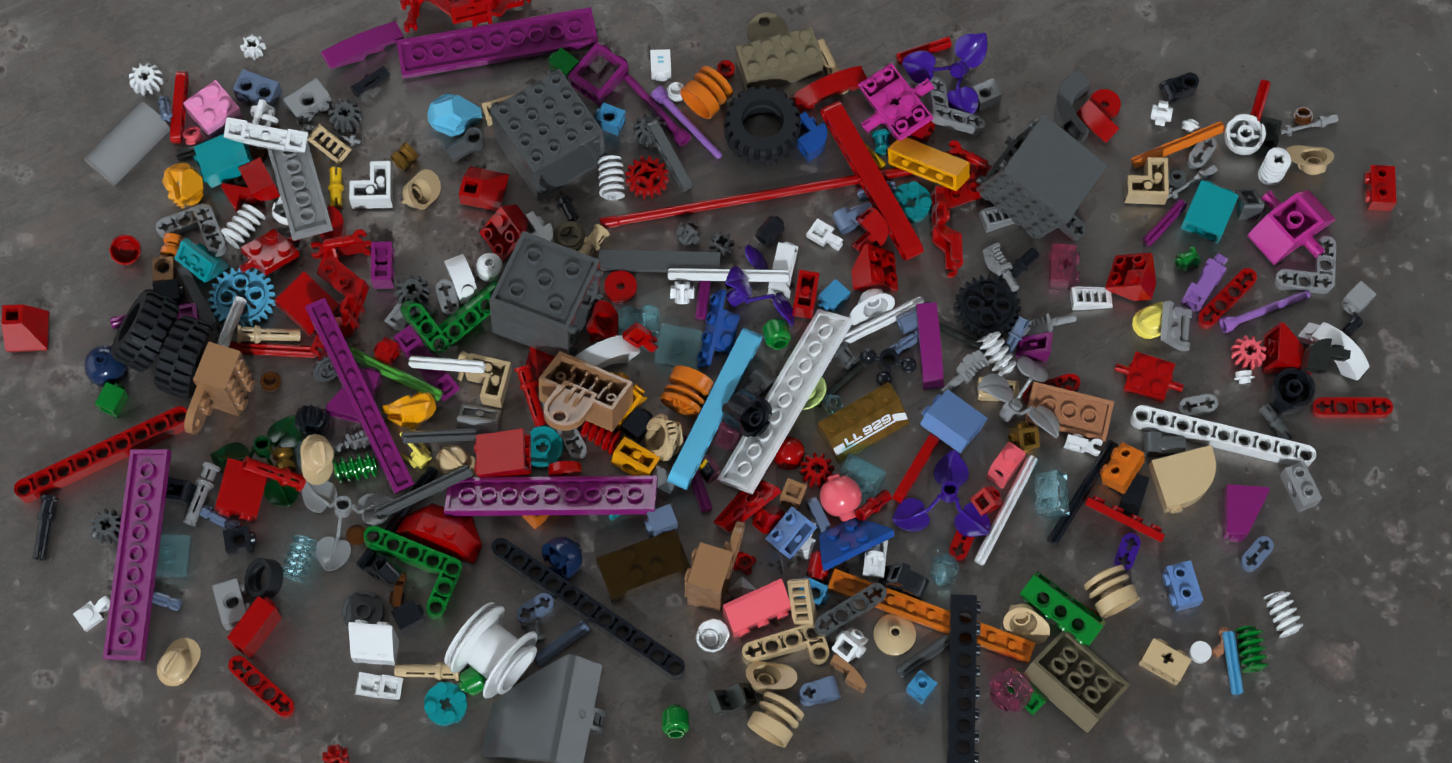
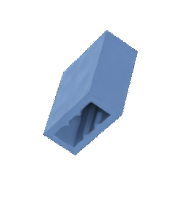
[920,389,988,454]

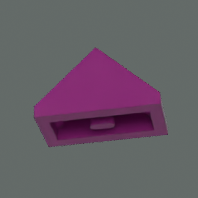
[1016,332,1053,362]

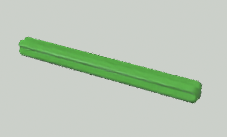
[348,345,443,401]

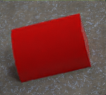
[238,157,280,201]

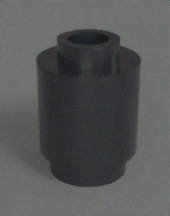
[755,216,785,246]

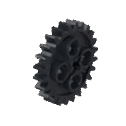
[954,274,1021,338]

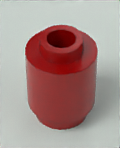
[806,550,829,583]

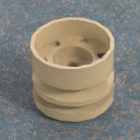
[1083,565,1141,619]
[747,692,805,748]

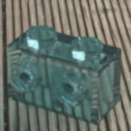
[839,453,887,496]
[1034,470,1069,519]

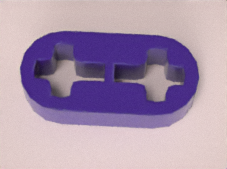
[1113,533,1141,573]

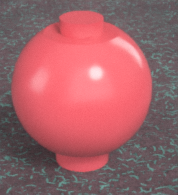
[820,473,862,522]

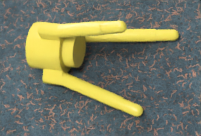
[399,428,432,469]

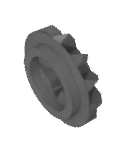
[311,355,337,382]

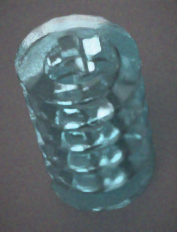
[282,535,317,583]

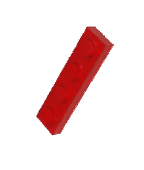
[1085,495,1165,543]

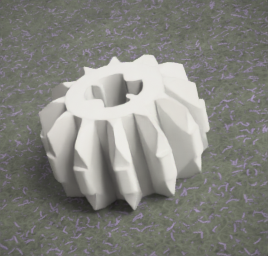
[129,62,164,97]

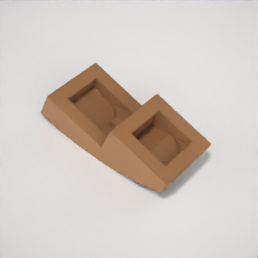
[830,654,867,693]

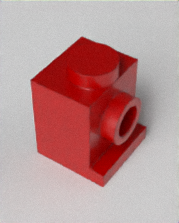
[907,121,936,144]
[374,336,401,366]
[970,486,1004,516]

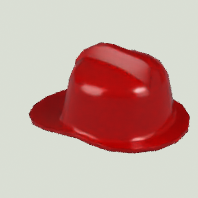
[586,300,619,343]

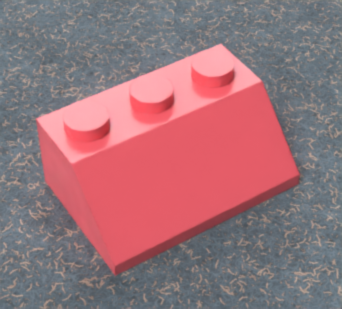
[723,579,791,638]

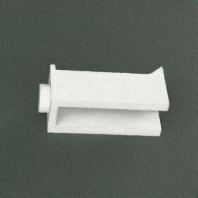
[768,242,798,299]

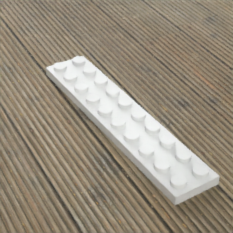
[717,309,853,494]

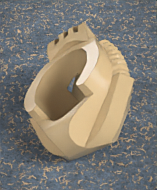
[644,413,684,461]

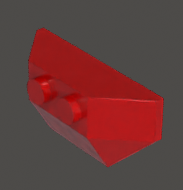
[396,503,482,564]

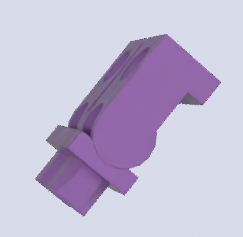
[1181,253,1228,313]

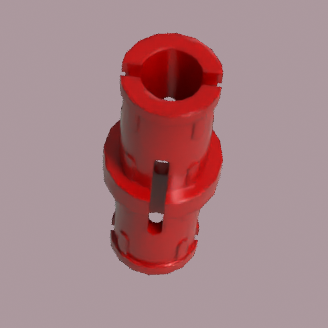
[855,490,892,521]

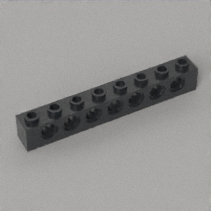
[947,594,981,763]

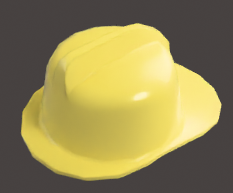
[1132,302,1163,339]

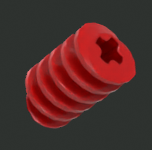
[581,420,627,456]

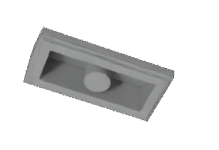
[457,404,502,433]

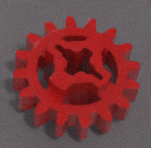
[625,156,669,199]

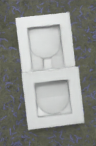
[355,672,403,700]

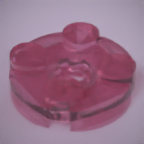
[989,667,1034,712]

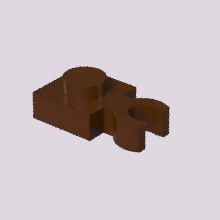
[389,572,407,610]

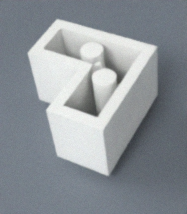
[349,161,393,209]

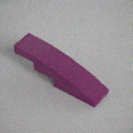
[321,21,404,69]
[915,302,944,390]

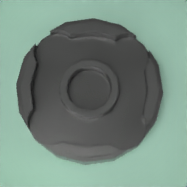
[342,591,385,626]

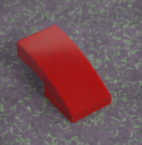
[1076,99,1120,143]

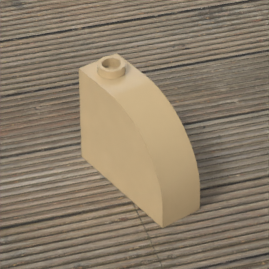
[1148,445,1216,514]

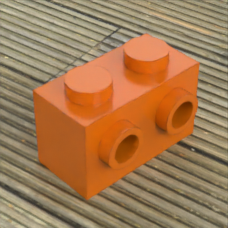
[1100,442,1145,494]

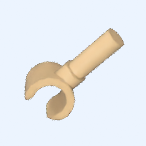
[457,351,470,381]

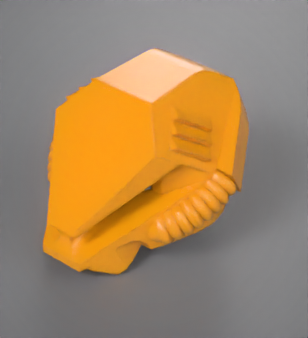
[162,163,204,209]
[381,392,436,428]

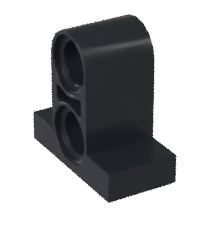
[878,563,929,600]

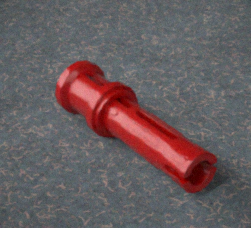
[514,364,547,427]
[242,456,306,492]

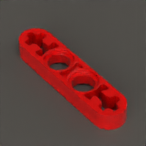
[170,71,189,144]
[1197,268,1257,329]
[1311,397,1393,418]
[892,433,940,504]
[228,655,296,718]

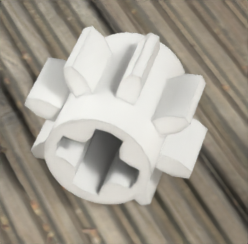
[240,34,266,60]
[1150,100,1173,126]
[670,280,694,304]

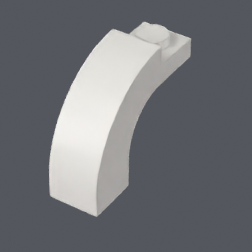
[1298,322,1370,381]
[575,335,641,369]

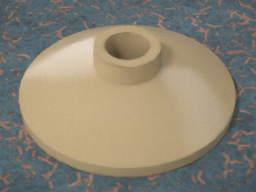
[873,614,916,656]

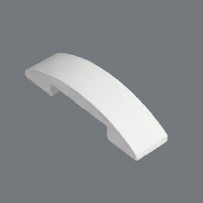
[223,117,308,153]

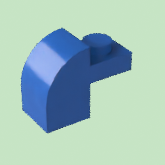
[797,112,827,162]

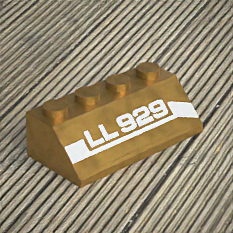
[817,382,909,464]

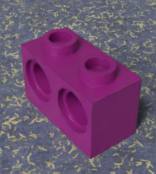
[371,241,395,289]

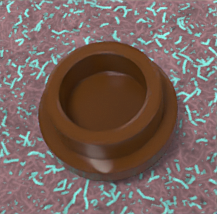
[1293,107,1314,125]
[260,371,281,392]
[346,524,366,546]

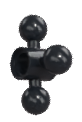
[860,348,917,387]

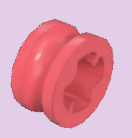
[182,126,203,145]

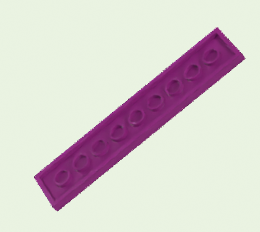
[396,7,598,79]
[103,449,172,661]
[444,475,658,516]

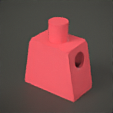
[986,442,1026,489]

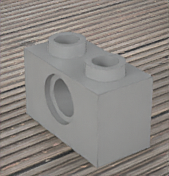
[283,78,333,125]
[1280,461,1322,513]
[212,578,250,631]

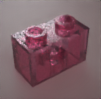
[1049,244,1080,290]

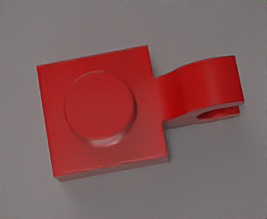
[622,322,658,353]

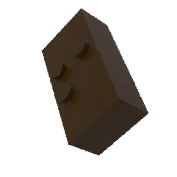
[596,529,691,603]

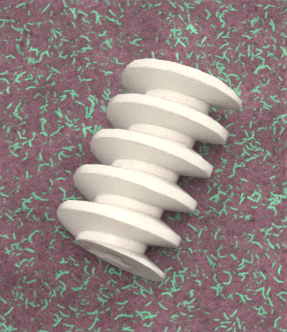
[1258,147,1291,186]
[598,155,625,200]
[221,204,265,249]
[976,331,1017,376]
[1263,591,1304,638]

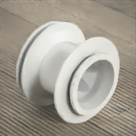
[444,602,537,698]

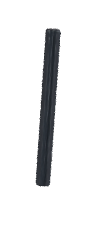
[1047,440,1118,546]
[356,465,438,571]

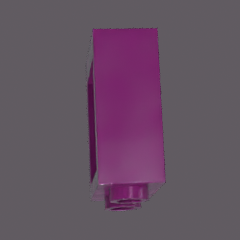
[567,42,629,107]

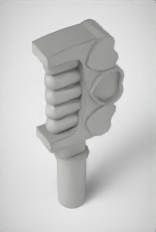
[983,242,1019,291]
[1022,313,1077,337]
[940,350,990,394]
[332,430,372,456]

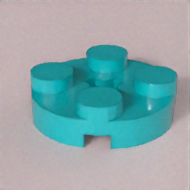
[893,181,932,223]
[529,426,563,468]
[424,682,468,726]

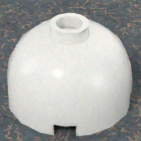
[1224,114,1266,155]

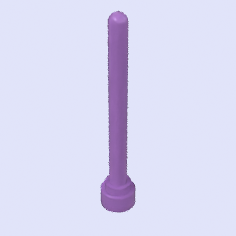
[650,85,722,159]
[1219,290,1311,333]

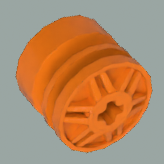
[680,65,733,120]
[660,365,713,417]

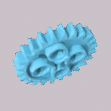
[208,268,276,331]

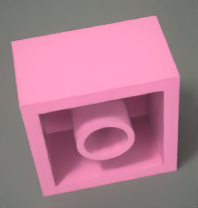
[183,80,243,138]

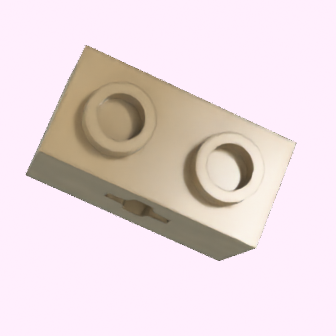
[1138,638,1192,686]

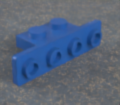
[697,289,740,369]

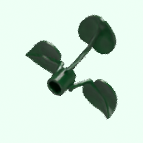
[210,415,303,507]

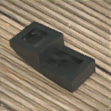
[1254,116,1282,156]

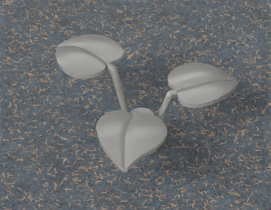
[977,356,1060,439]
[302,481,393,571]

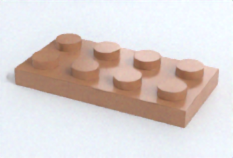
[1024,382,1114,442]

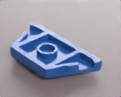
[819,517,894,571]

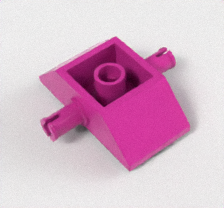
[858,63,934,141]
[1247,190,1335,265]

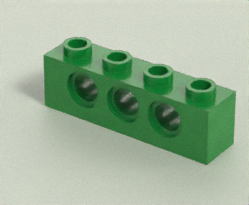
[1019,571,1107,646]

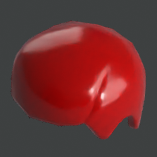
[109,234,141,266]
[773,436,805,470]

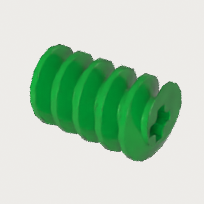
[332,452,378,484]
[1235,626,1269,673]

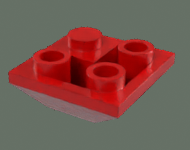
[458,166,509,211]
[479,204,528,263]
[851,244,898,293]
[1105,252,1156,301]
[1,304,50,352]

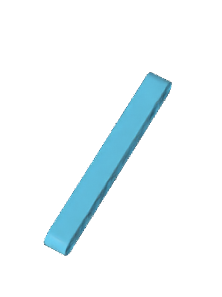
[667,327,763,490]

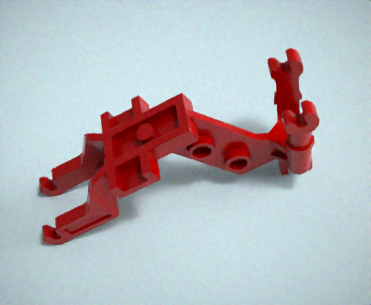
[400,0,531,33]
[930,140,992,278]
[311,229,372,360]

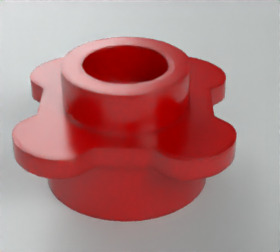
[733,551,757,575]

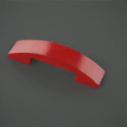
[789,66,867,114]

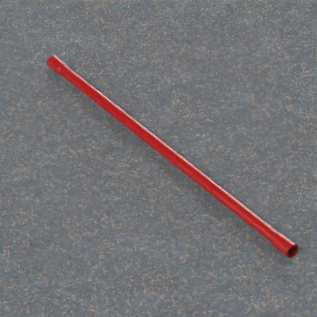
[599,167,915,229]

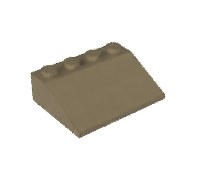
[1023,631,1130,733]

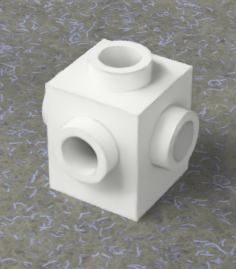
[832,627,868,662]

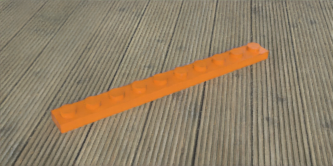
[828,569,1036,664]

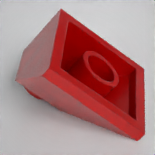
[1262,322,1304,374]

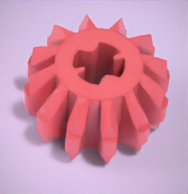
[1231,335,1266,370]

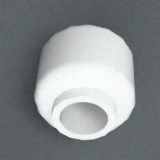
[476,253,504,283]

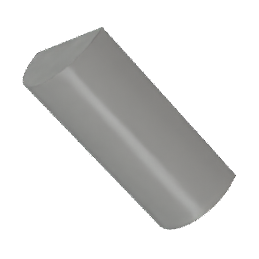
[84,102,170,186]

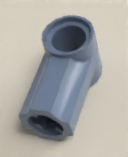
[832,201,873,234]
[896,301,938,334]

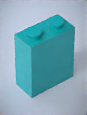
[194,134,253,188]
[1181,180,1239,244]

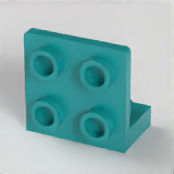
[174,238,231,283]

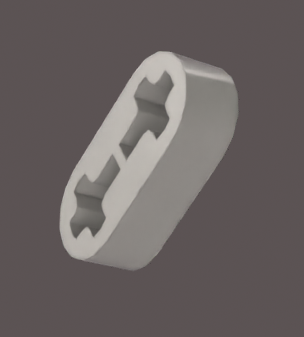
[1187,137,1217,171]
[436,279,460,318]
[1178,394,1218,417]

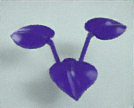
[903,33,988,114]
[725,244,794,327]
[892,450,991,537]

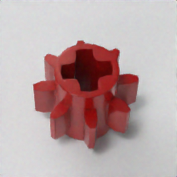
[322,744,350,763]

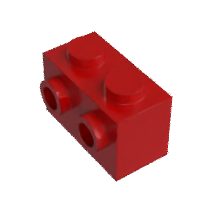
[1363,165,1397,211]

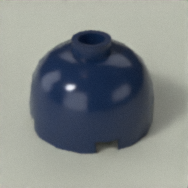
[84,345,128,387]
[542,537,583,579]

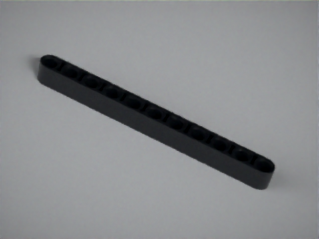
[491,538,685,680]

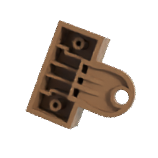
[184,341,255,435]
[539,351,633,432]
[684,521,746,614]

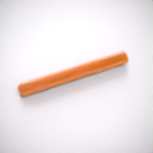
[1131,121,1225,169]

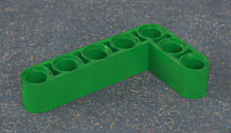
[401,281,498,353]
[364,526,462,620]

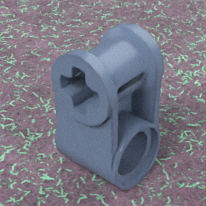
[798,676,841,706]

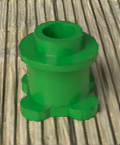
[1174,246,1201,272]

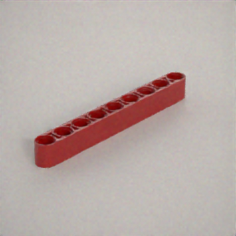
[820,101,924,262]
[14,406,187,503]

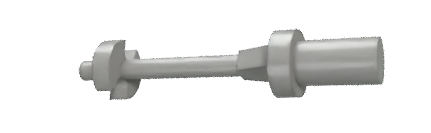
[1280,114,1339,137]
[302,123,361,147]
[1167,165,1218,200]

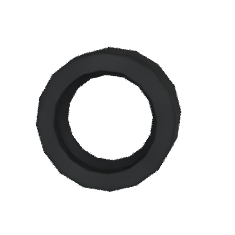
[244,557,284,599]

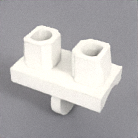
[250,100,279,127]
[862,540,888,578]

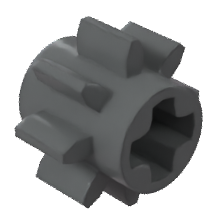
[676,221,702,246]
[709,231,735,258]

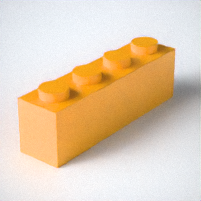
[888,137,970,191]

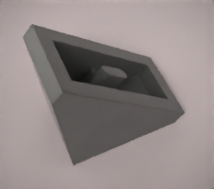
[1235,189,1264,220]

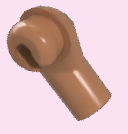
[1211,627,1232,658]

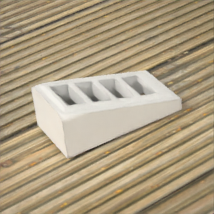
[1069,286,1113,311]

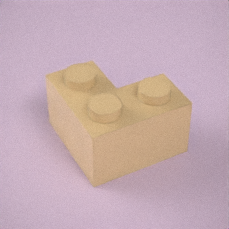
[1124,157,1169,205]
[465,353,512,408]

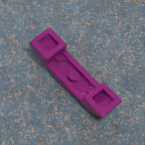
[393,325,460,402]

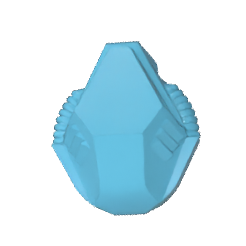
[427,92,483,137]

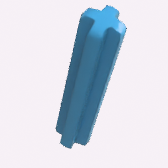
[1222,631,1244,695]

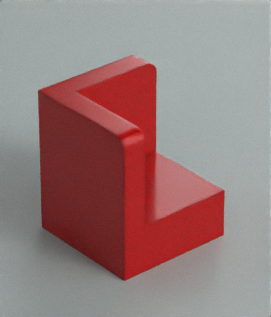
[752,506,786,534]

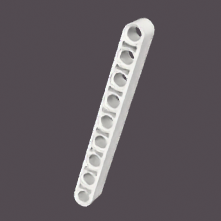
[1130,405,1316,468]

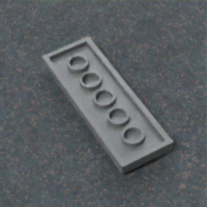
[267,129,333,241]

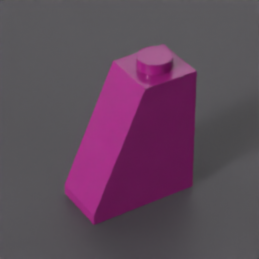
[325,368,382,423]
[1223,484,1270,542]

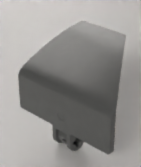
[481,654,607,763]

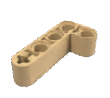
[742,623,829,666]

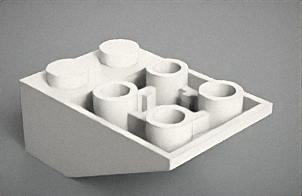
[348,620,399,666]

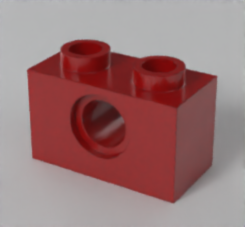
[792,269,820,319]

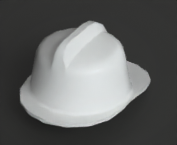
[849,288,895,326]

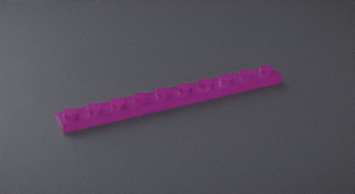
[305,298,414,494]

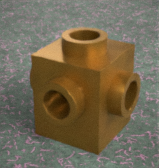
[1008,422,1040,453]

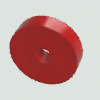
[1090,89,1121,120]
[604,270,637,304]
[548,461,582,477]

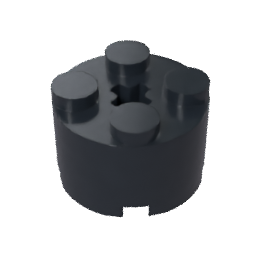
[1269,367,1315,415]
[722,389,772,438]

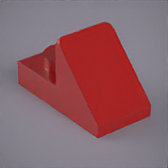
[221,183,264,213]

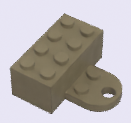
[735,12,824,92]

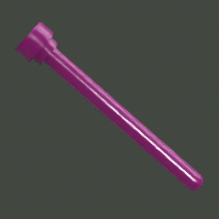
[624,74,692,146]

